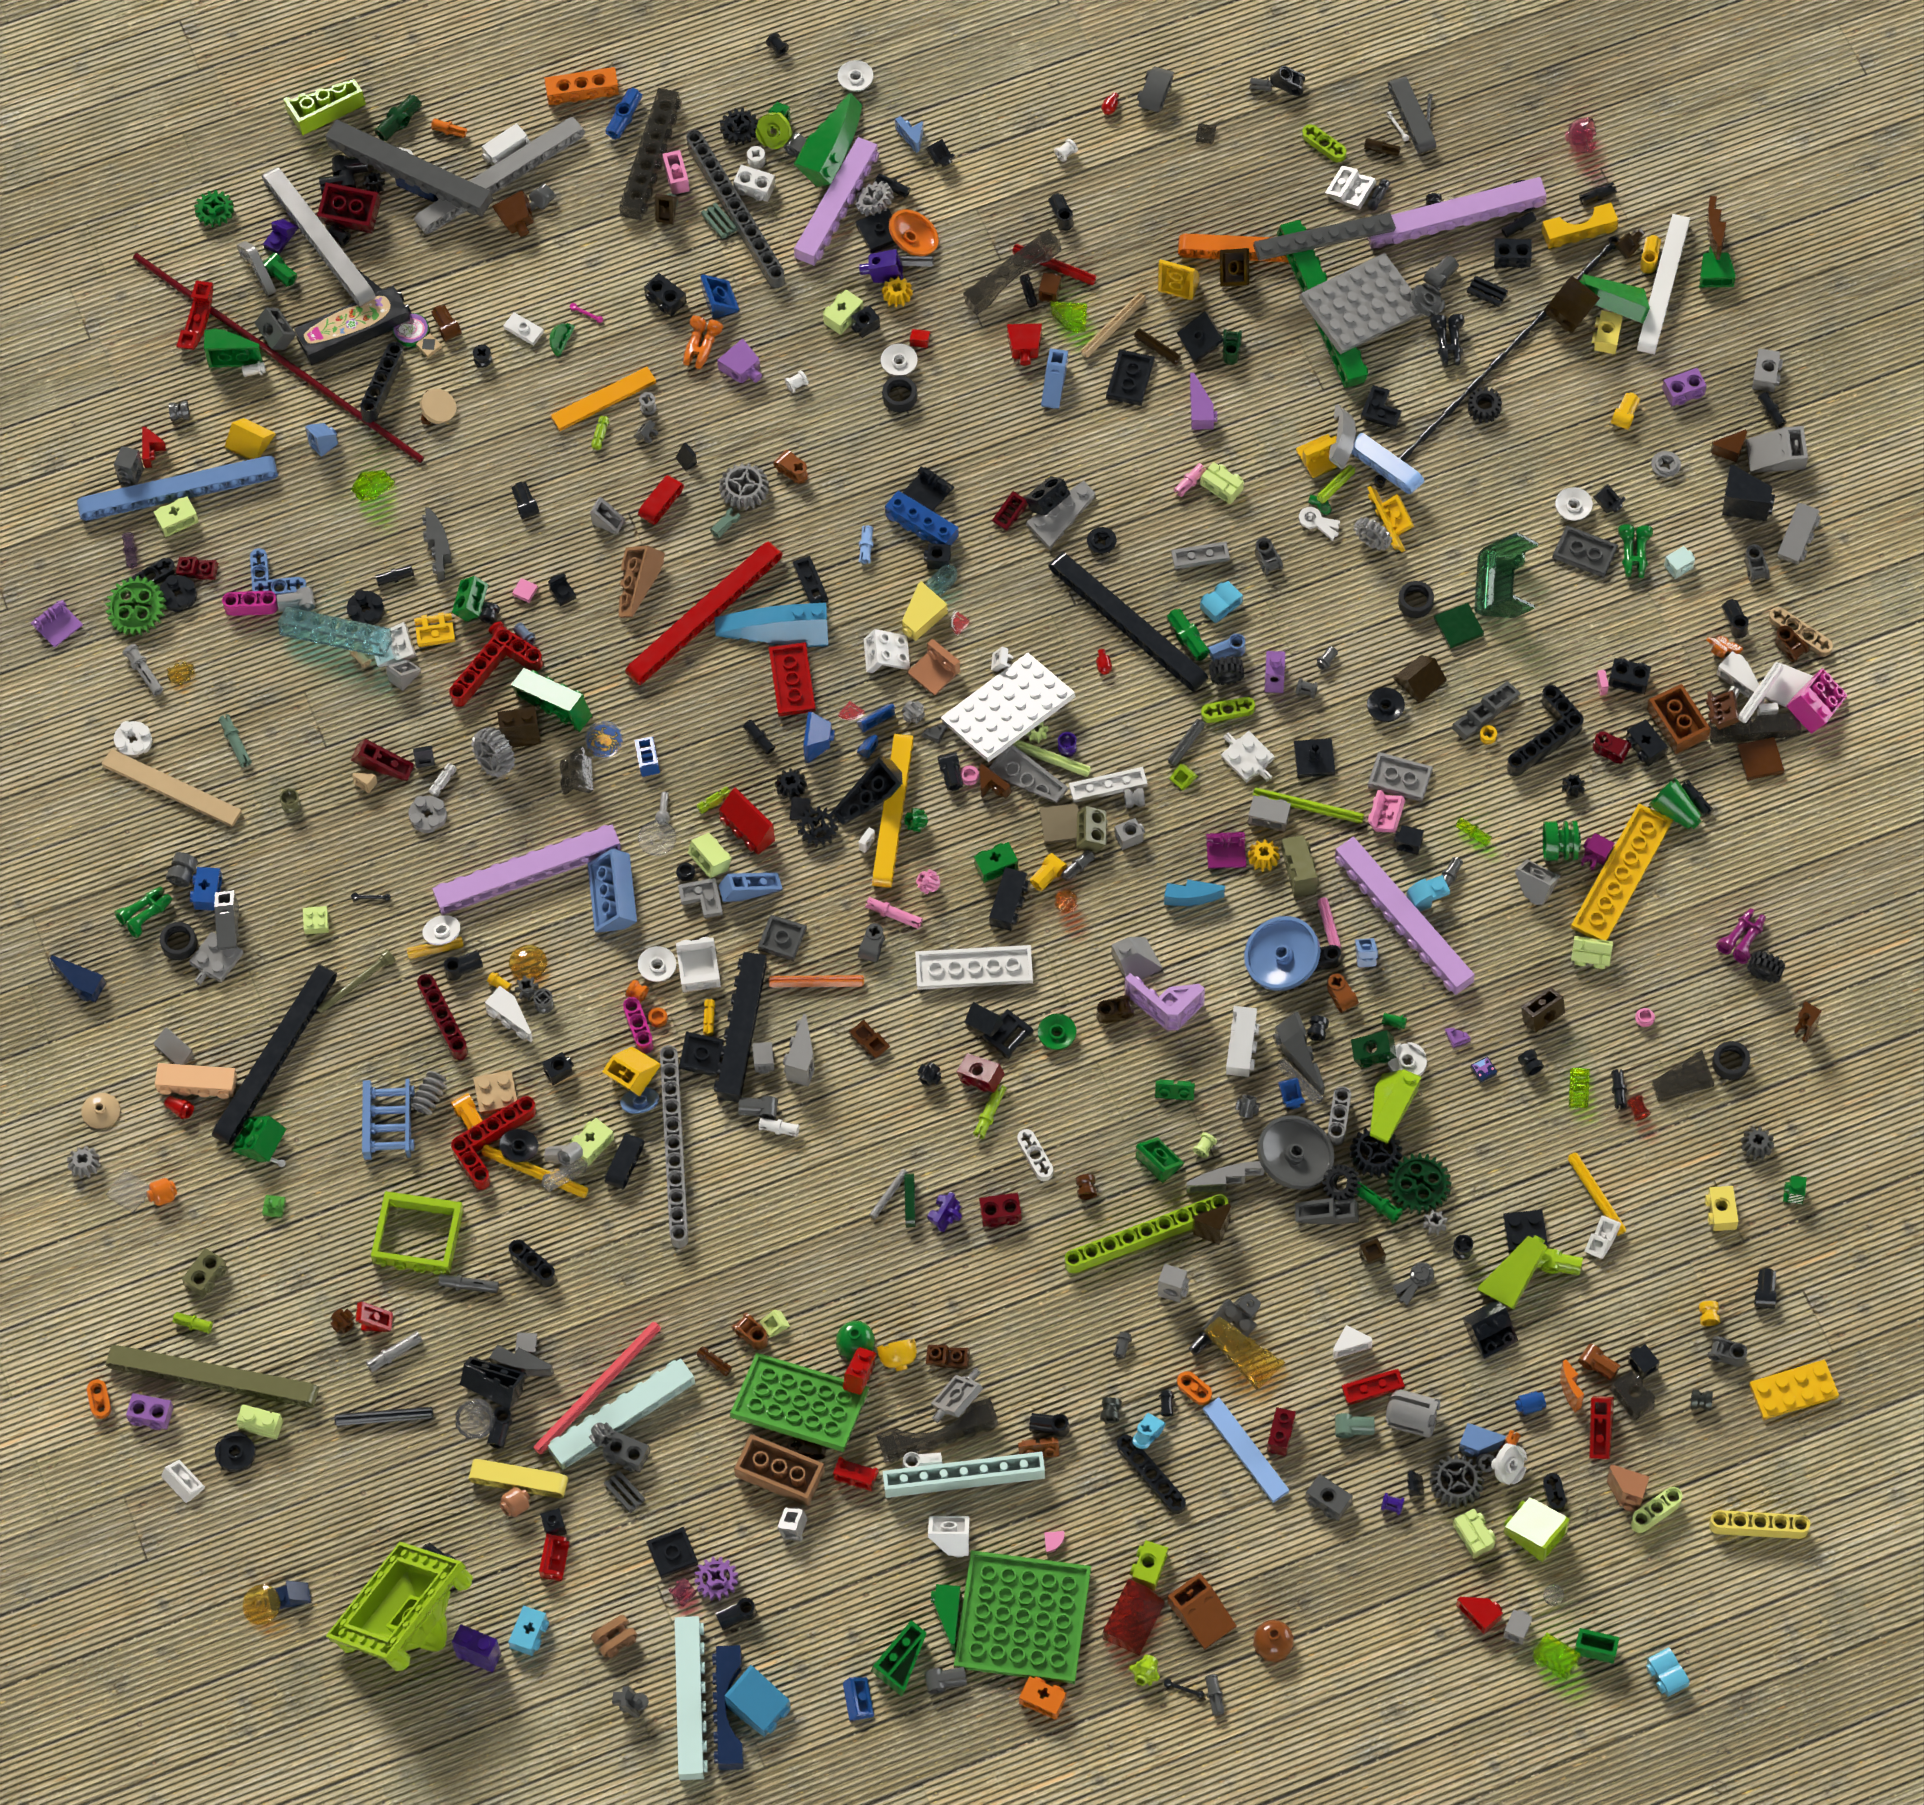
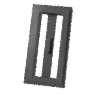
[604,1470,645,1513]

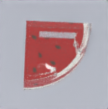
[951,610,970,636]
[838,701,865,720]

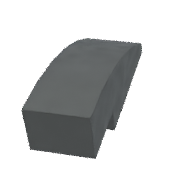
[1295,1198,1359,1224]
[489,1344,554,1377]

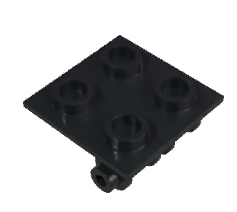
[902,466,955,511]

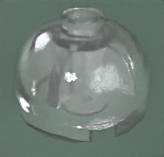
[455,1398,496,1439]

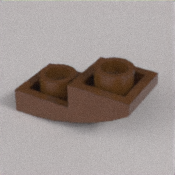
[926,1345,970,1369]

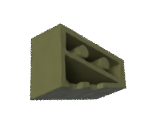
[1281,835,1319,898]

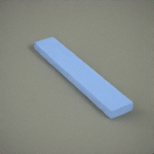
[1203,1397,1289,1503]

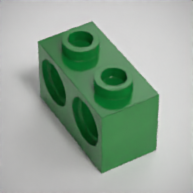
[452,576,488,621]

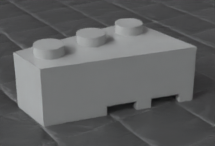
[1778,502,1822,565]

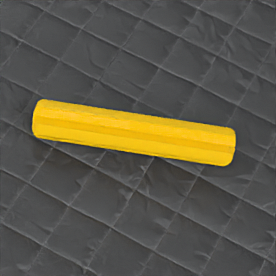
[407,937,464,959]

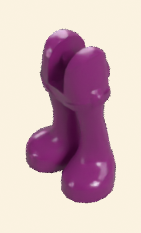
[1716,908,1766,964]

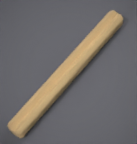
[1081,293,1146,358]

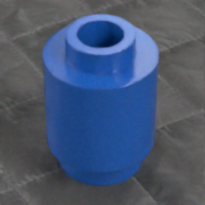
[1515,1391,1546,1415]

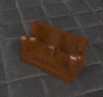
[1794,1001,1822,1043]

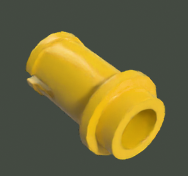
[487,972,512,992]

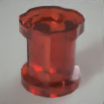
[1627,1095,1651,1121]

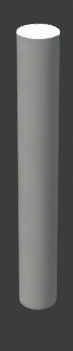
[869,1169,908,1219]

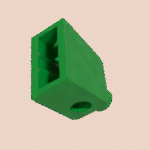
[1699,246,1736,288]

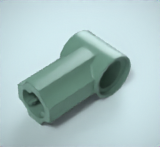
[1335,1413,1375,1438]

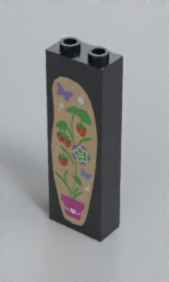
[294,285,412,365]

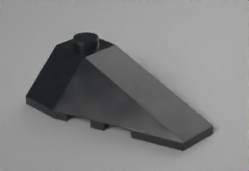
[832,757,903,825]

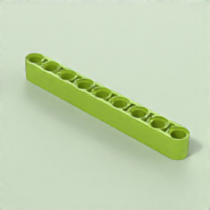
[1065,1194,1228,1274]

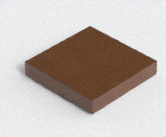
[1737,737,1784,781]

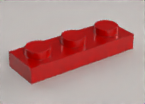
[1341,1369,1405,1406]

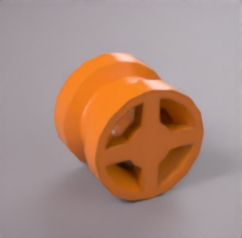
[625,980,649,1003]

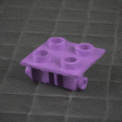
[31,600,83,648]

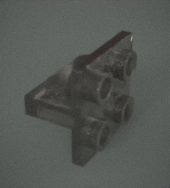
[559,746,593,795]

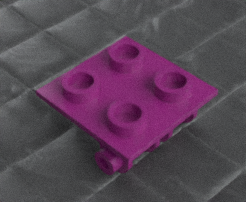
[1206,832,1246,869]

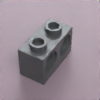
[114,446,144,487]
[603,1431,650,1473]

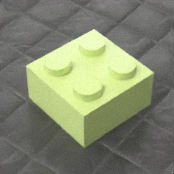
[303,906,329,935]

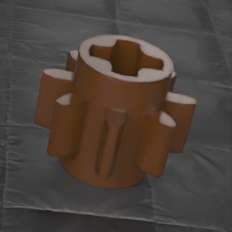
[330,1309,355,1333]

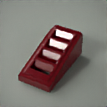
[992,491,1028,531]

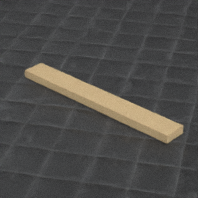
[102,749,242,828]

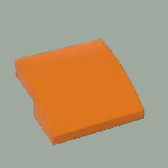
[1560,1359,1584,1412]

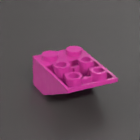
[1786,668,1848,734]

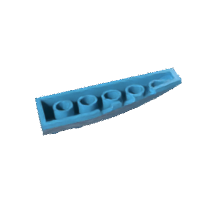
[715,603,829,647]

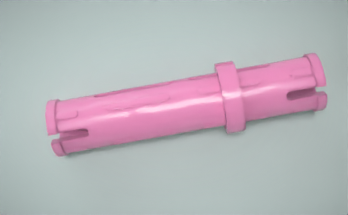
[865,897,923,929]

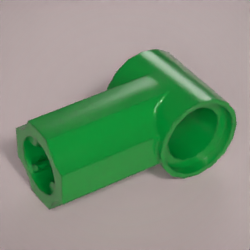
[263,252,298,287]

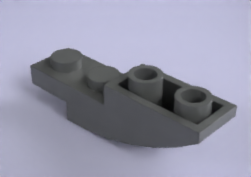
[422,507,452,581]

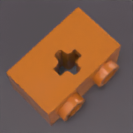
[1019,1676,1066,1720]

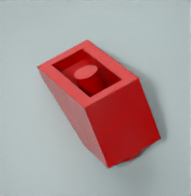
[1456,1597,1503,1634]

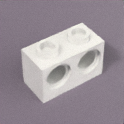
[733,165,776,202]

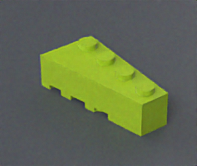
[283,79,366,135]

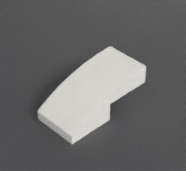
[1584,1215,1621,1259]

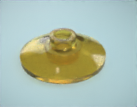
[243,1584,280,1625]

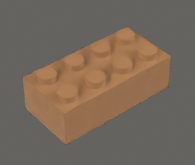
[734,1434,825,1507]

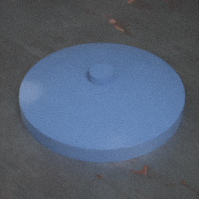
[1244,916,1320,991]

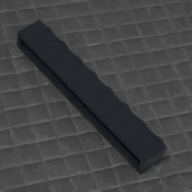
[714,952,767,1102]

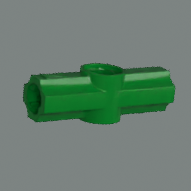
[1166,609,1210,661]

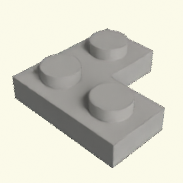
[678,878,723,918]

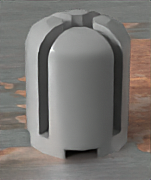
[1386,1390,1440,1438]

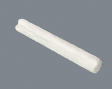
[1739,662,1784,723]

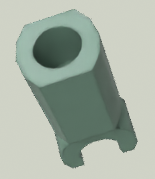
[710,507,740,539]

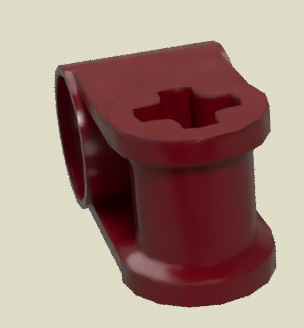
[1592,731,1631,764]

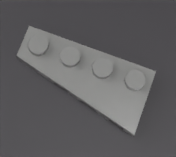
[989,744,1069,803]

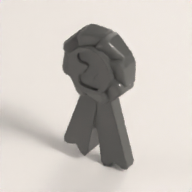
[1393,1262,1434,1306]

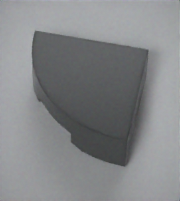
[922,724,947,744]

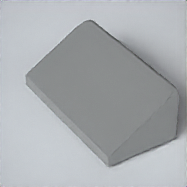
[153,1027,194,1065]

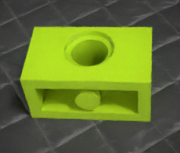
[1130,1540,1168,1590]

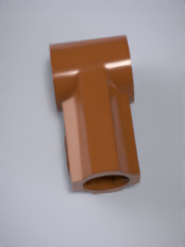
[1578,1344,1621,1381]

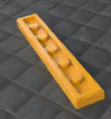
[551,367,656,431]

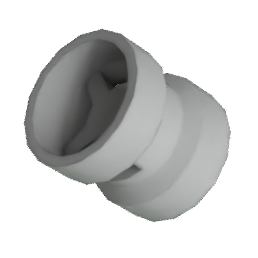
[1124,788,1145,809]

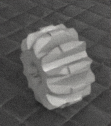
[67,1145,101,1179]

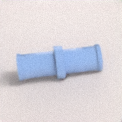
[859,525,874,564]

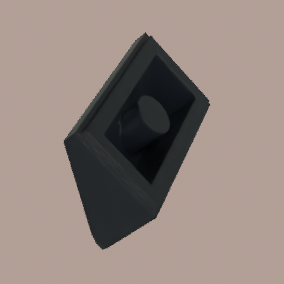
[964,1002,1004,1037]

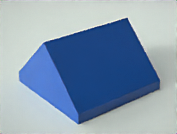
[700,274,739,319]

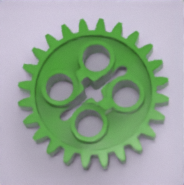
[105,576,166,636]

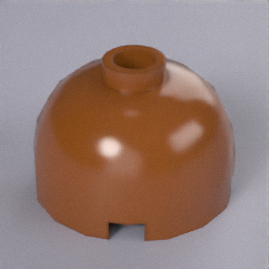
[1253,1620,1294,1662]

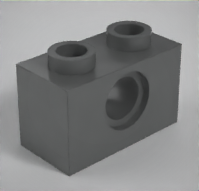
[254,308,296,350]
[1305,1474,1353,1521]

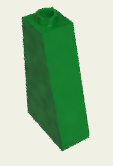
[1579,274,1650,323]

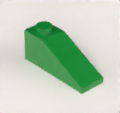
[931,1584,961,1651]

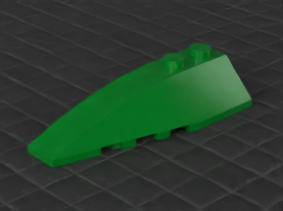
[794,93,862,187]

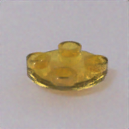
[509,945,547,980]

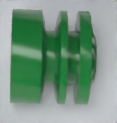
[1542,821,1581,861]

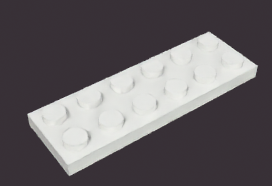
[915,945,1033,990]

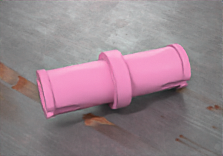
[1174,463,1207,497]

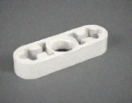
[1017,1129,1053,1181]

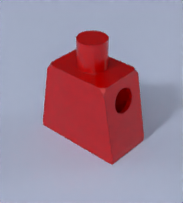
[1007,323,1042,366]

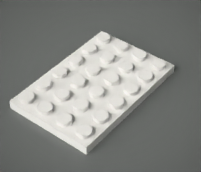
[941,653,1076,762]

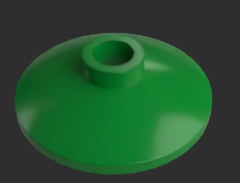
[1038,1014,1076,1050]

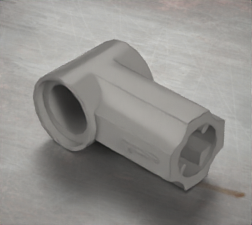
[277,587,315,612]
[544,1142,583,1166]

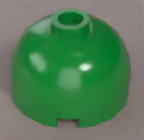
[836,1321,875,1361]

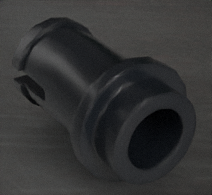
[1159,1390,1175,1417]

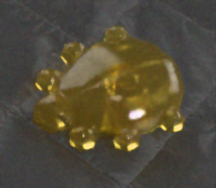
[167,662,194,686]

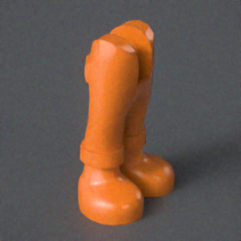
[683,315,723,369]

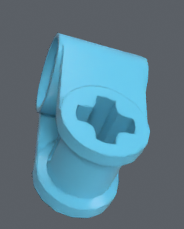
[1132,1413,1166,1449]

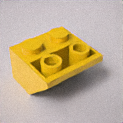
[602,1047,661,1097]

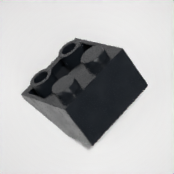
[1462,1300,1518,1359]

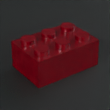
[317,182,382,234]

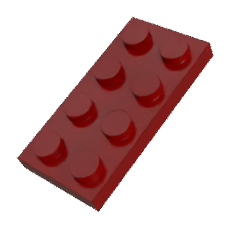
[769,642,816,717]

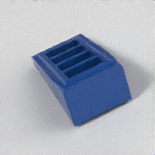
[634,736,660,777]

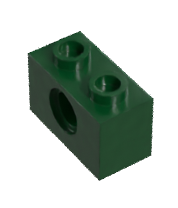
[1351,1030,1397,1068]

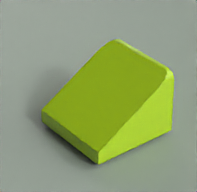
[1169,764,1198,791]

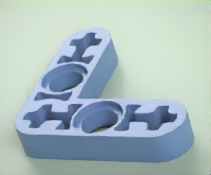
[250,548,307,598]

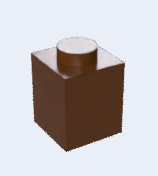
[1038,273,1061,304]

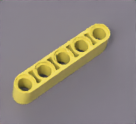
[468,1459,568,1498]
[1709,1510,1810,1539]

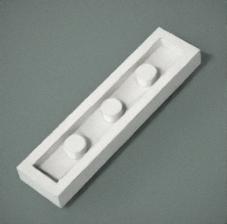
[1069,767,1147,803]

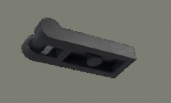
[793,556,828,603]

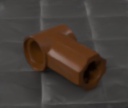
[431,305,462,342]

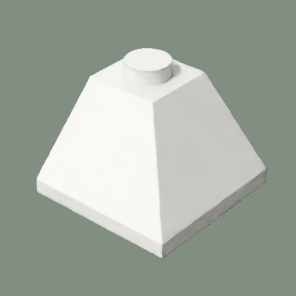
[928,1516,969,1558]

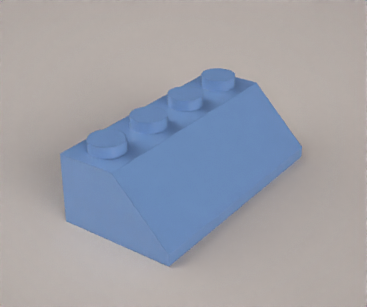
[587,848,637,933]

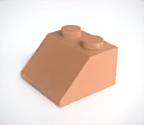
[1606,1464,1649,1512]

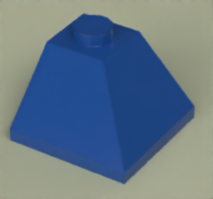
[803,712,835,763]

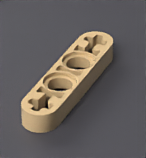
[1769,607,1833,657]

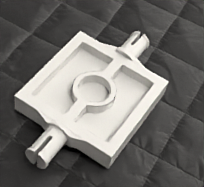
[1221,731,1275,783]

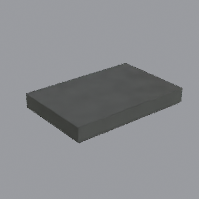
[1552,525,1619,578]

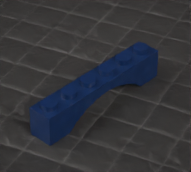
[712,1645,744,1770]

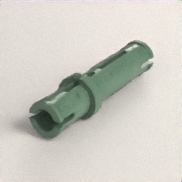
[218,714,252,767]

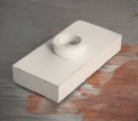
[503,313,544,346]

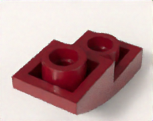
[176,557,219,580]

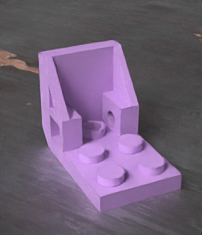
[1125,973,1205,1031]

